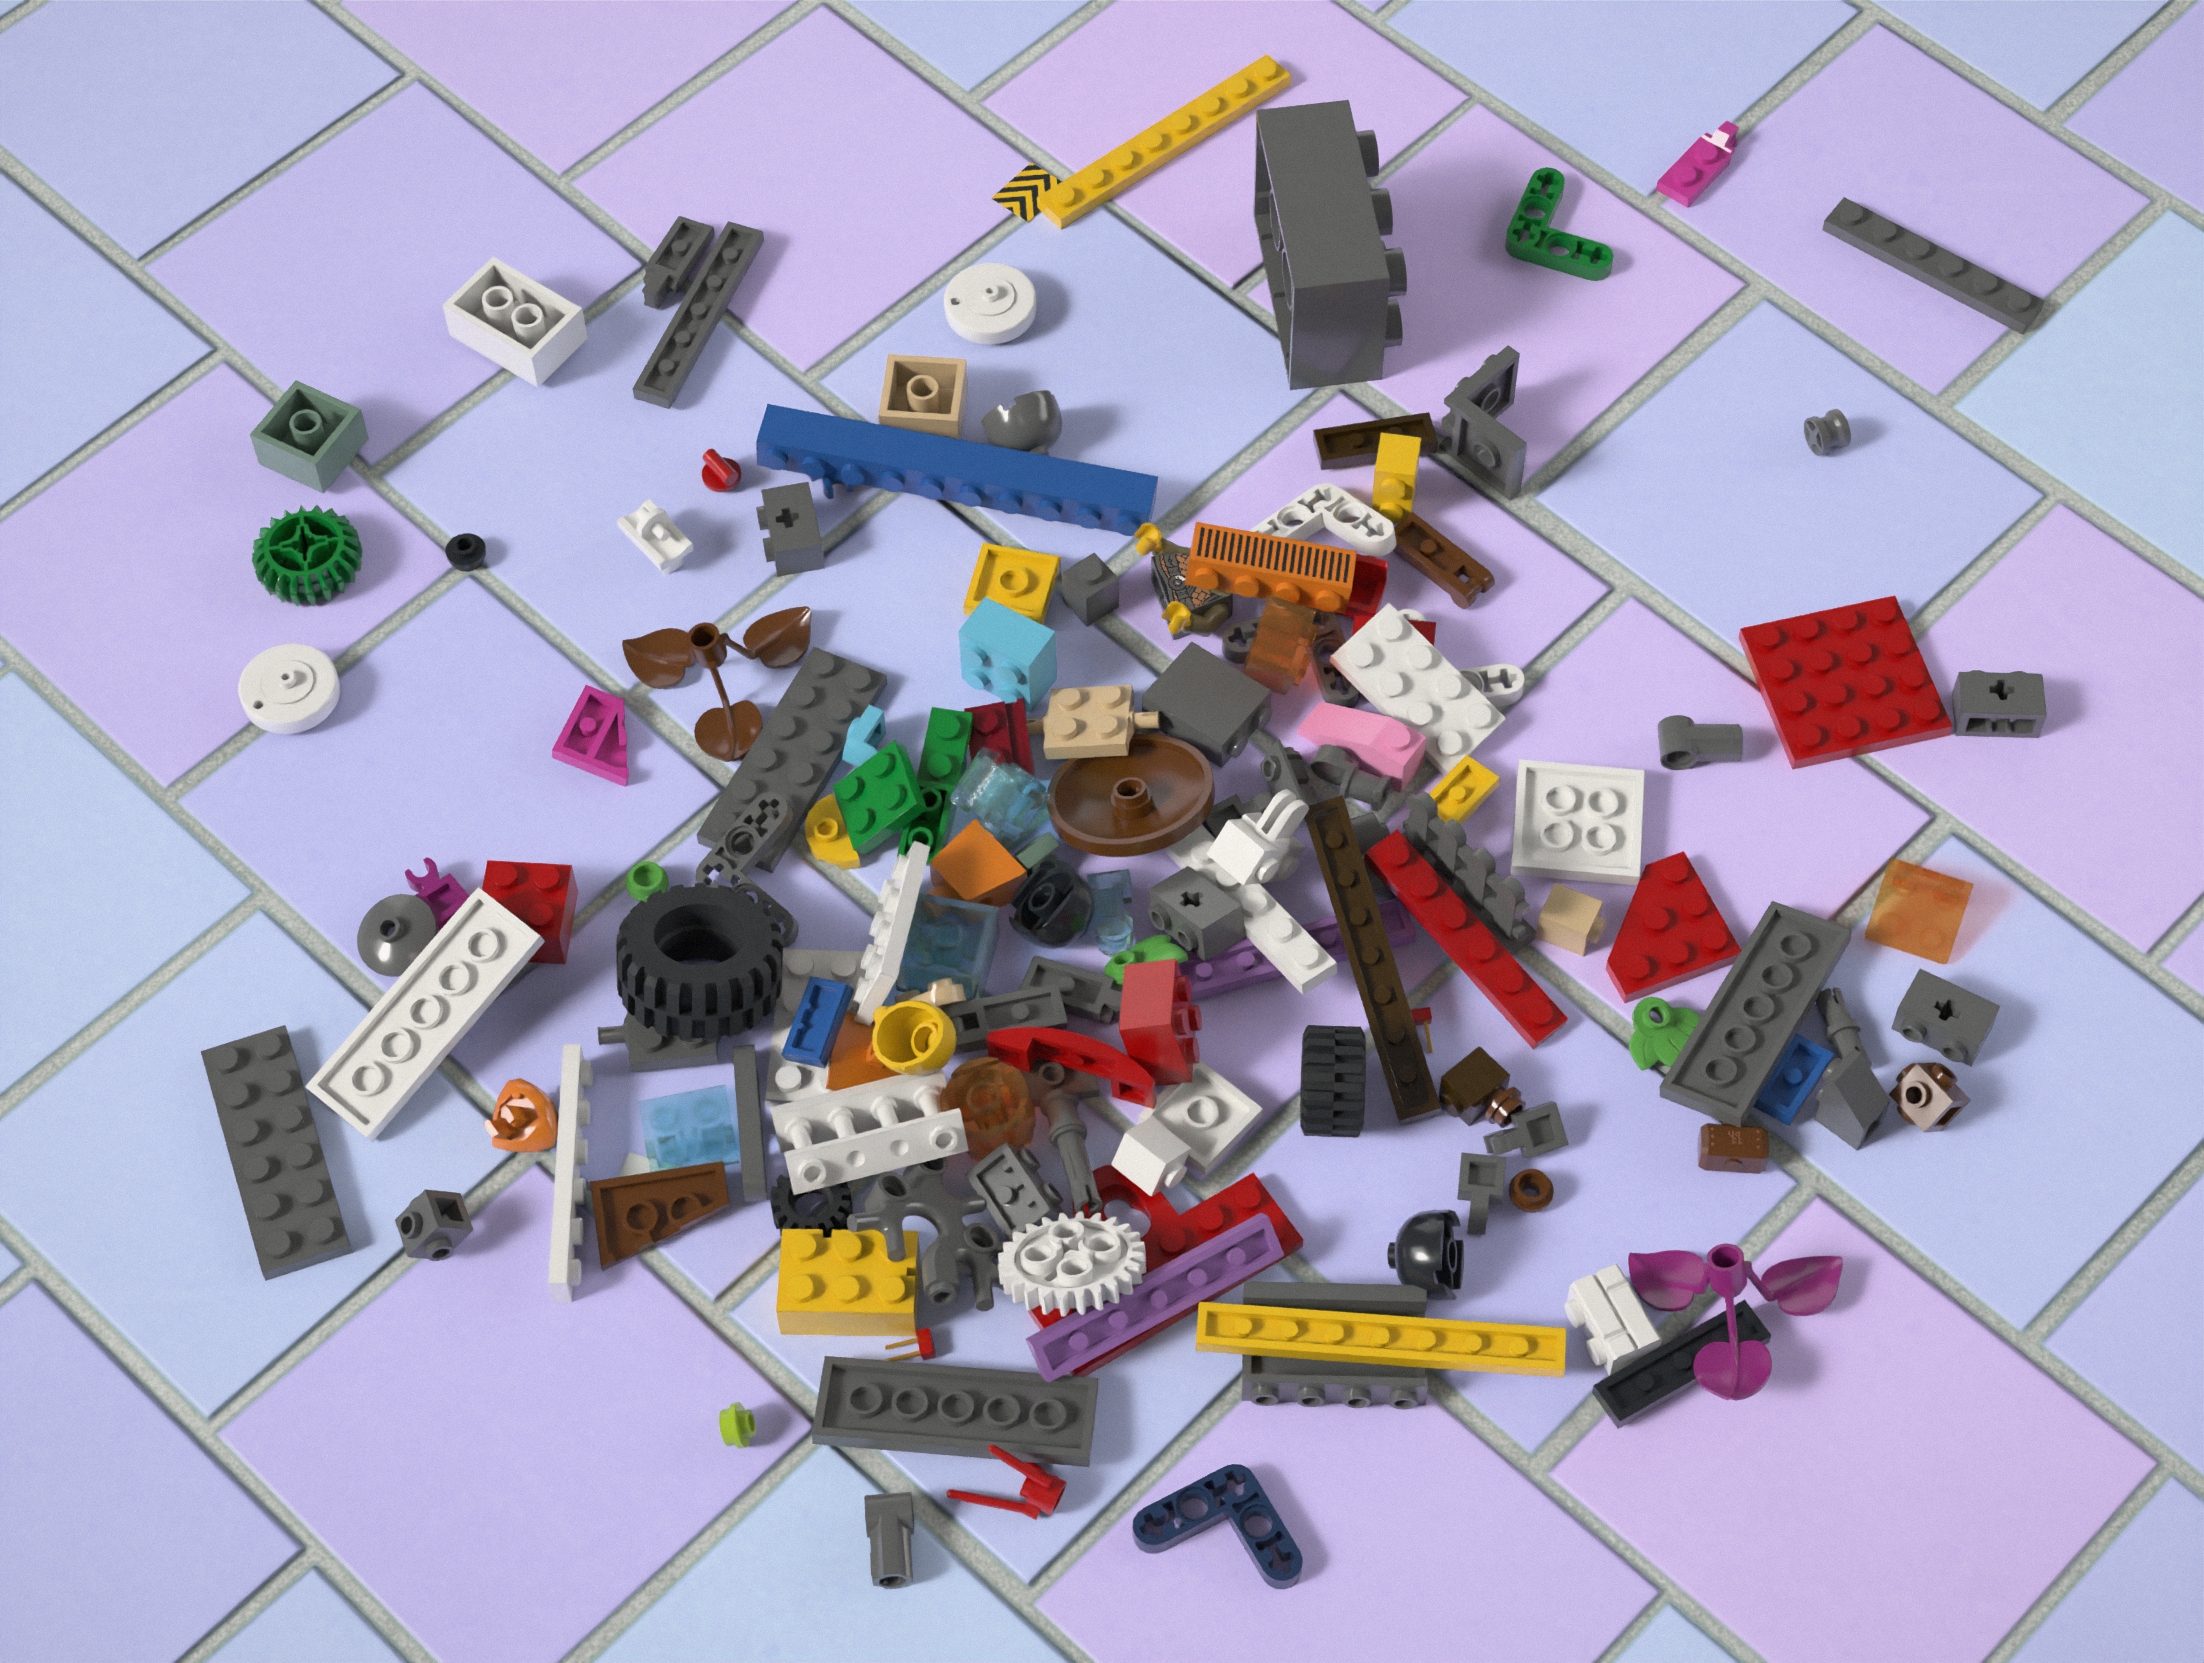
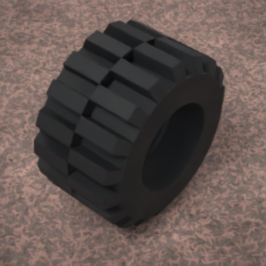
[1300,1025,1366,1138]

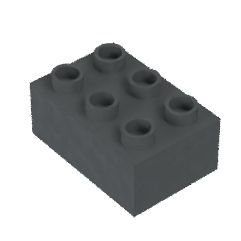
[1253,100,1407,390]

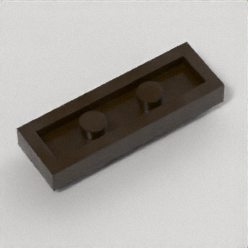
[1313,412,1438,470]

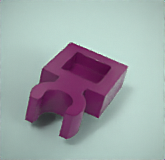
[405,857,470,931]

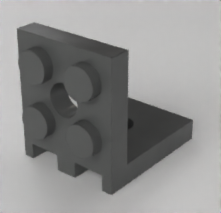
[1439,345,1527,501]

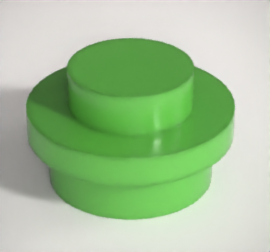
[626,861,669,902]

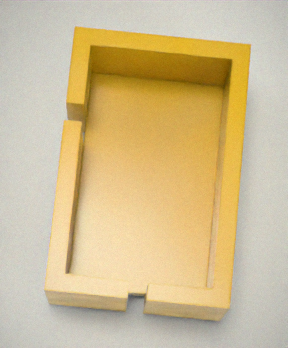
[776,1229,921,1337]

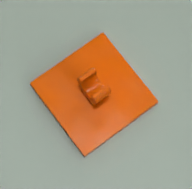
[826,1011,901,1091]

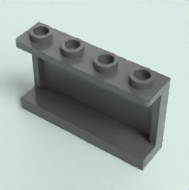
[1242,1281,1428,1410]

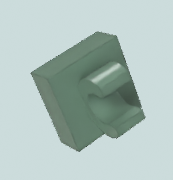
[1013,831,1060,877]

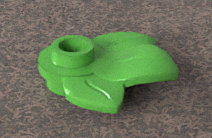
[1104,935,1188,987]
[1629,997,1701,1071]

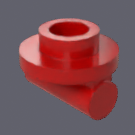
[701,448,742,492]

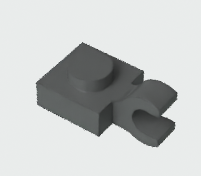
[1202,790,1273,839]
[1483,1101,1569,1158]
[1457,1152,1506,1235]

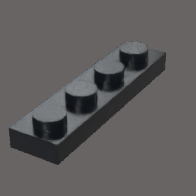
[1592,1299,1771,1429]

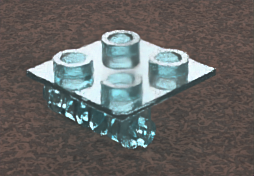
[638,1084,739,1172]

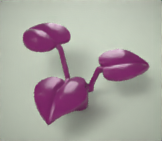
[1628,1243,1843,1401]

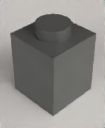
[1062,552,1119,627]

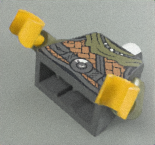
[1134,523,1233,640]

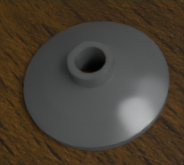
[357,894,438,977]

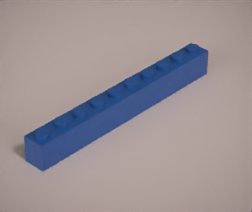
[756,404,1158,536]

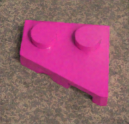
[552,685,629,787]

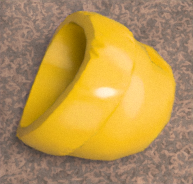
[872,1000,957,1076]

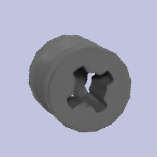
[1803,408,1851,456]

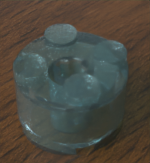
[949,747,1051,841]

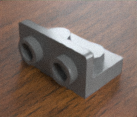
[965,1141,1067,1242]

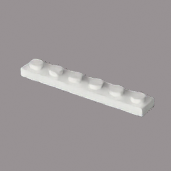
[1163,824,1338,995]
[548,1044,593,1303]

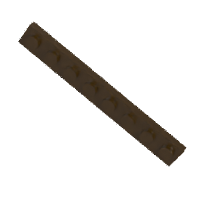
[1305,795,1443,1126]

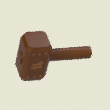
[1697,1122,1769,1174]

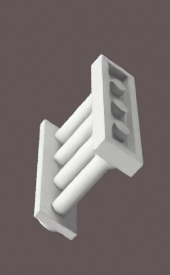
[770,1068,969,1195]

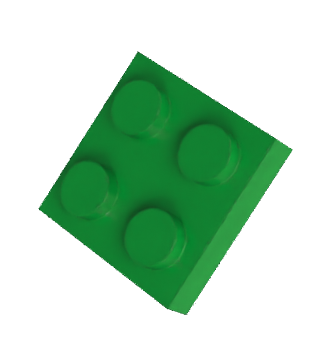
[832,740,927,856]

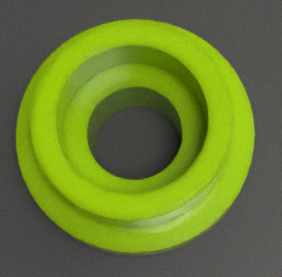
[719,1402,756,1449]

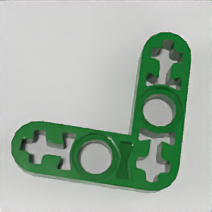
[1505,167,1614,281]

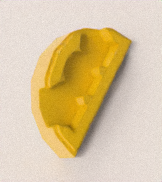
[804,793,861,870]

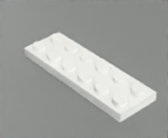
[305,887,545,1142]

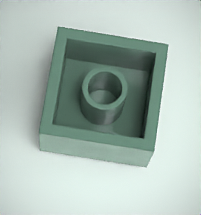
[250,380,369,494]

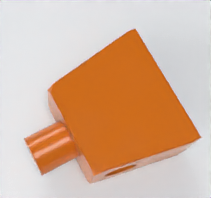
[921,819,1027,922]

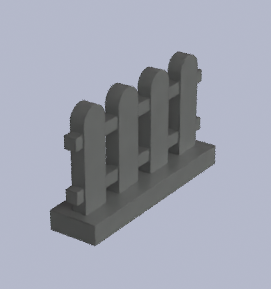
[1402,791,1536,956]

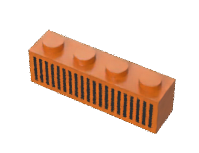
[1184,522,1357,614]

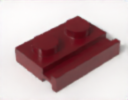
[964,698,1036,790]

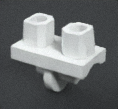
[617,499,693,575]

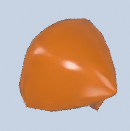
[484,1078,559,1153]

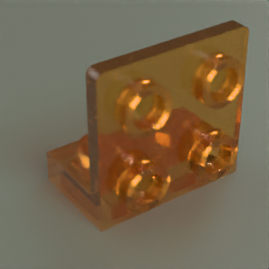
[1864,857,1974,964]

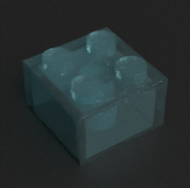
[896,893,1000,1001]

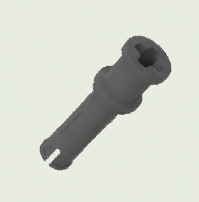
[1039,1089,1103,1216]

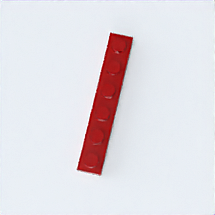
[1363,829,1568,1050]

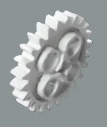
[998,1211,1146,1316]

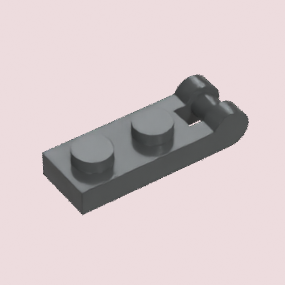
[941,983,1068,1055]

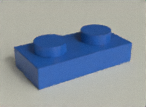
[1754,1033,1834,1127]

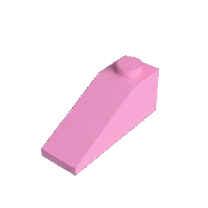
[1297,701,1426,793]

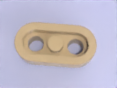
[891,978,967,1009]

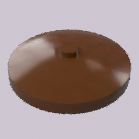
[1046,734,1215,857]

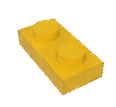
[1429,755,1500,825]

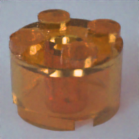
[940,1057,1036,1161]

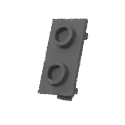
[1260,739,1319,822]

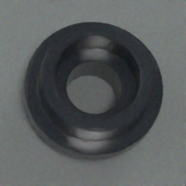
[445,533,486,572]

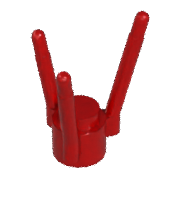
[946,1444,1067,1520]

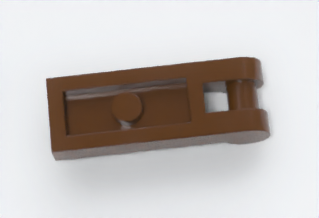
[1393,512,1495,609]

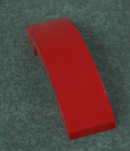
[986,1027,1157,1109]

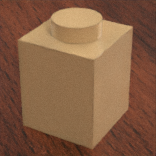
[1535,883,1606,956]

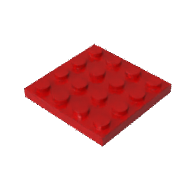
[1738,595,1953,770]

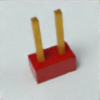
[1410,1007,1433,1053]
[885,1328,937,1361]

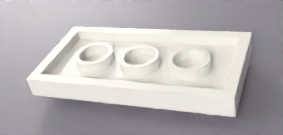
[1329,603,1506,776]
[851,841,930,1026]
[765,948,866,1108]

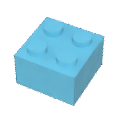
[958,597,1057,713]

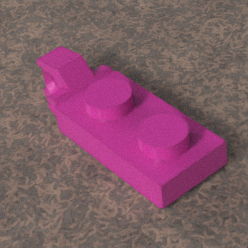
[1656,120,1739,207]

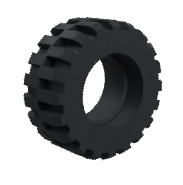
[616,883,783,1042]

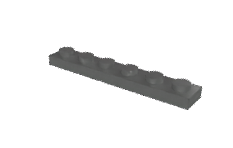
[1822,197,2044,335]
[632,221,764,409]

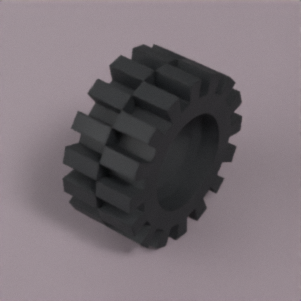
[770,1168,853,1238]

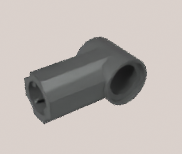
[1657,715,1743,770]
[864,1492,914,1589]

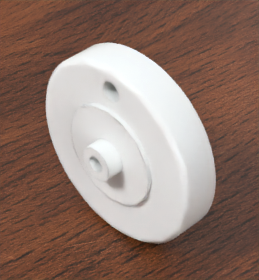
[944,263,1037,344]
[238,643,340,734]

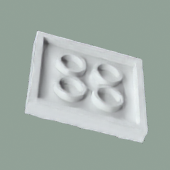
[1511,759,1645,886]

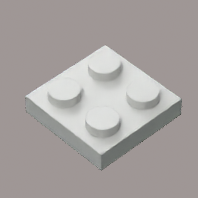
[1138,1060,1263,1175]

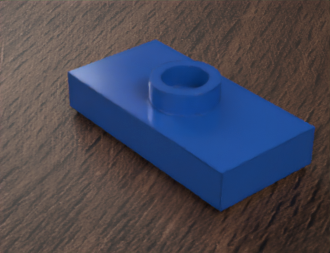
[781,976,854,1069]

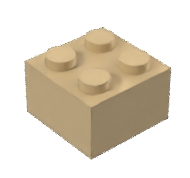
[878,354,968,440]

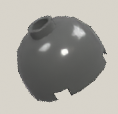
[981,390,1063,456]

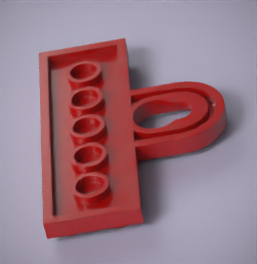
[1028,1164,1304,1377]

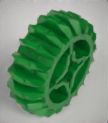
[252,505,363,607]

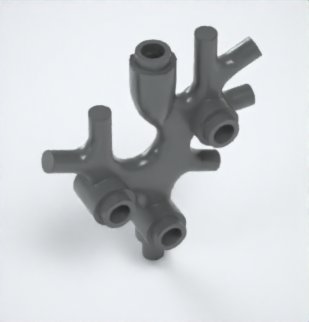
[847,1157,1012,1311]

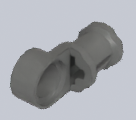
[1310,744,1392,812]

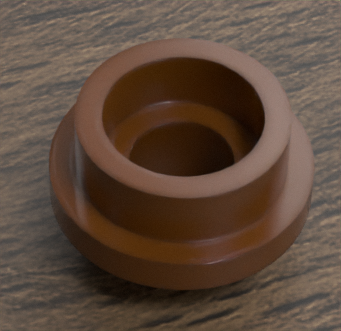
[1485,1087,1526,1128]
[1508,1169,1554,1213]

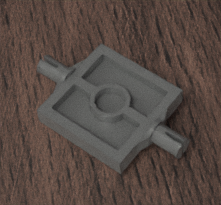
[597,1011,747,1073]

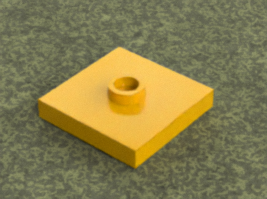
[963,542,1061,625]

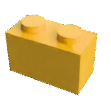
[1372,432,1421,524]

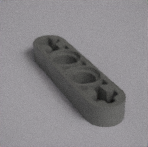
[732,1044,768,1203]

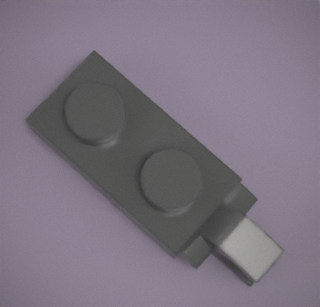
[642,216,715,310]
[1018,955,1123,1023]

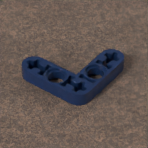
[1132,1464,1303,1590]

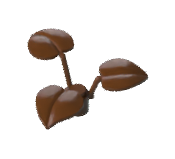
[622,606,812,762]

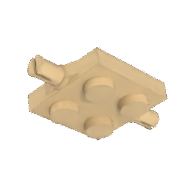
[1027,684,1161,760]

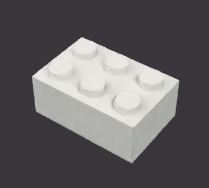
[442,257,588,388]

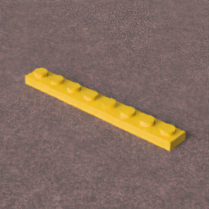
[1037,54,1291,229]
[1195,1302,1566,1378]

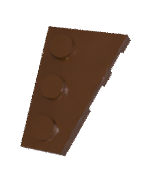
[590,1161,730,1272]

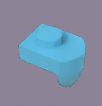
[842,704,886,767]

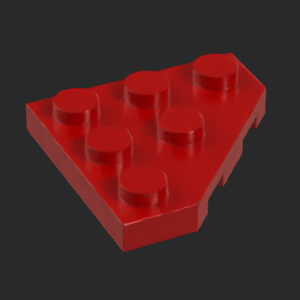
[1605,851,1742,1004]

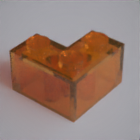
[1241,595,1319,696]

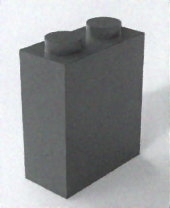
[1142,641,1273,769]

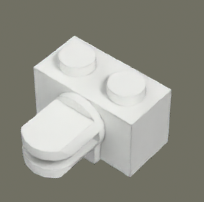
[1207,789,1309,885]

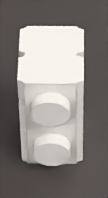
[1564,1264,1662,1376]

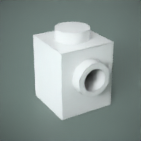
[1111,1117,1191,1196]

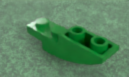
[897,707,974,866]

